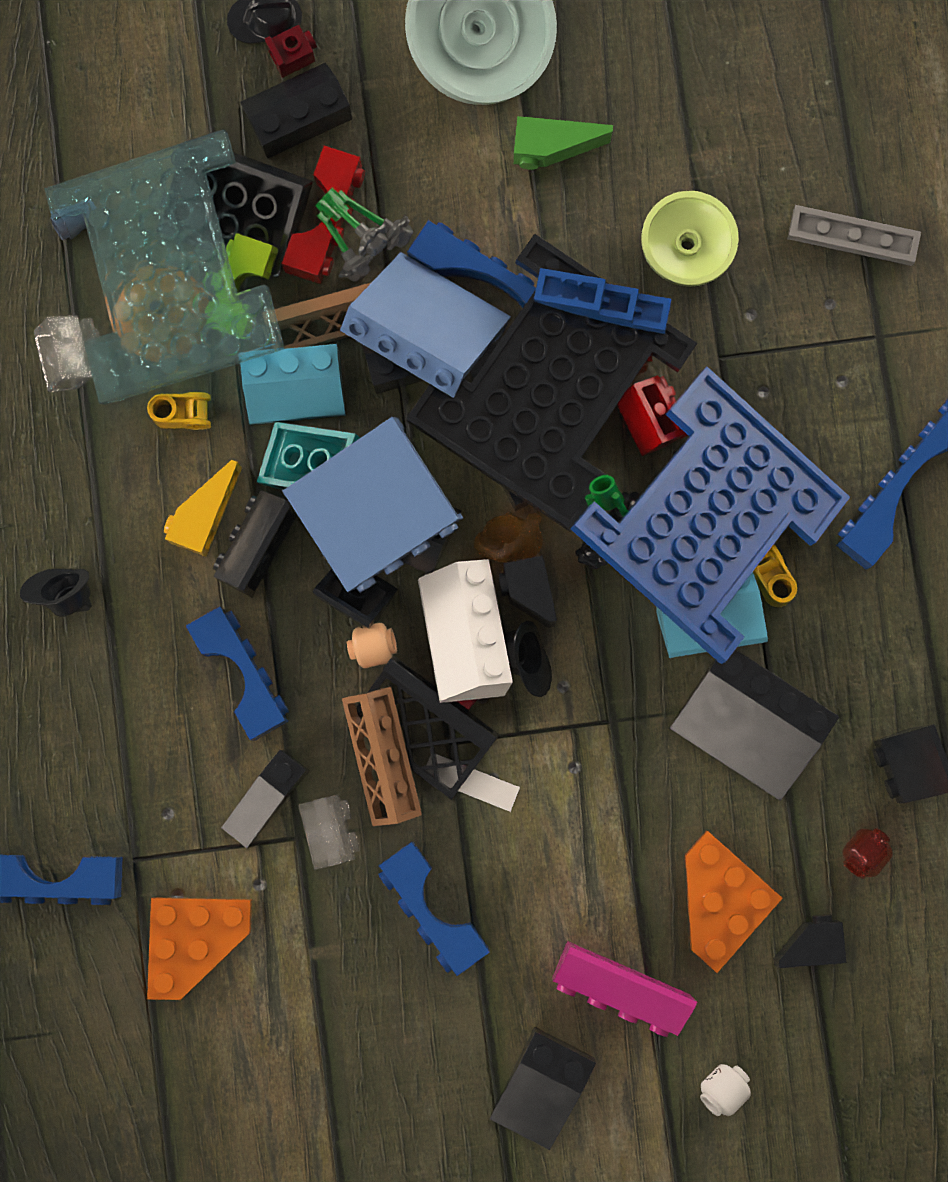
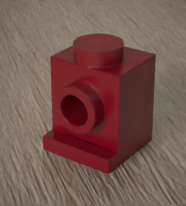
[265,25,317,78]

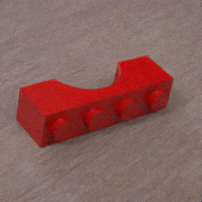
[282,145,365,284]

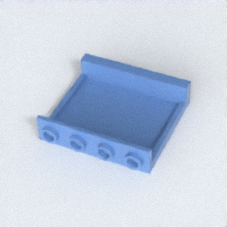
[340,252,511,398]
[282,417,463,593]

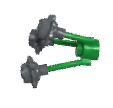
[315,187,413,282]

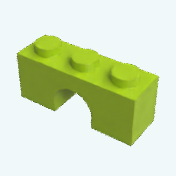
[205,233,279,341]

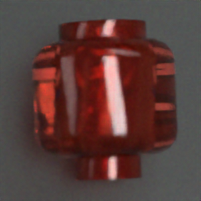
[842,828,893,879]

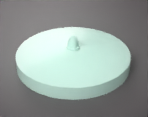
[405,0,557,105]

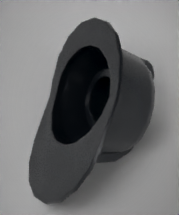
[227,0,302,43]
[20,569,92,617]
[503,621,552,697]

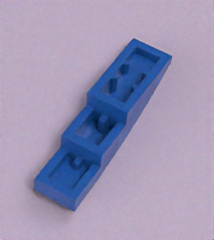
[534,268,671,334]

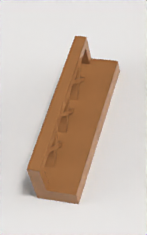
[263,283,371,350]
[342,687,422,826]

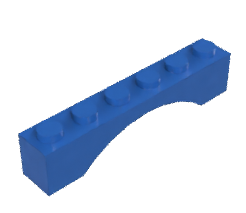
[407,220,536,308]
[836,399,948,570]

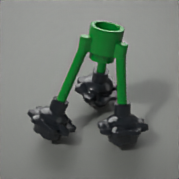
[575,475,639,569]

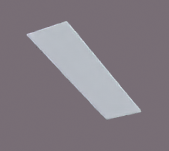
[426,754,520,812]

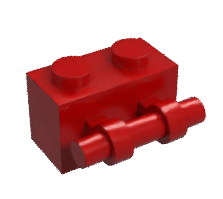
[617,375,688,456]

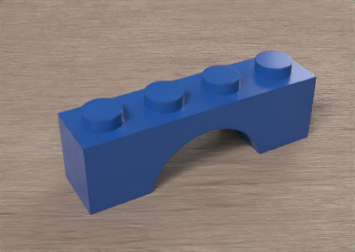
[186,606,289,741]
[378,841,490,976]
[0,855,123,905]

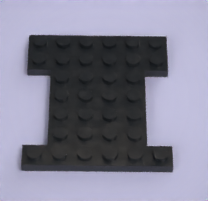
[406,233,698,532]

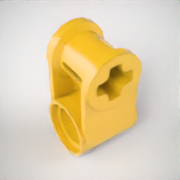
[147,392,211,430]
[753,545,797,607]

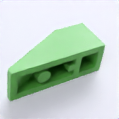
[513,116,613,170]

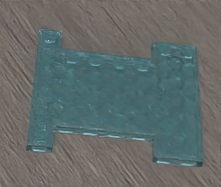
[44,129,285,405]

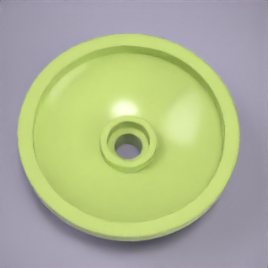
[641,191,739,287]

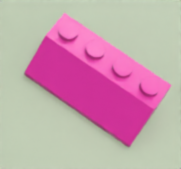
[552,941,697,1037]

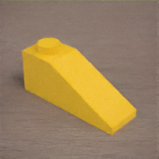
[164,460,242,557]

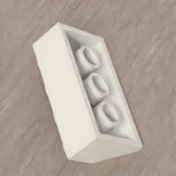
[418,559,513,703]

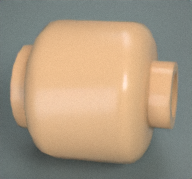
[347,623,397,668]

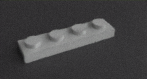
[787,205,921,266]

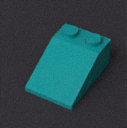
[257,422,361,490]

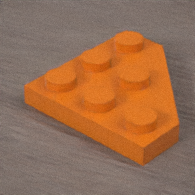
[685,831,783,973]
[147,897,252,1000]

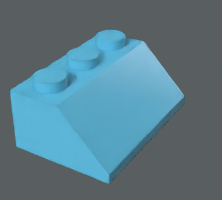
[240,344,346,425]
[656,572,768,658]

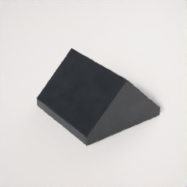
[313,569,398,629]

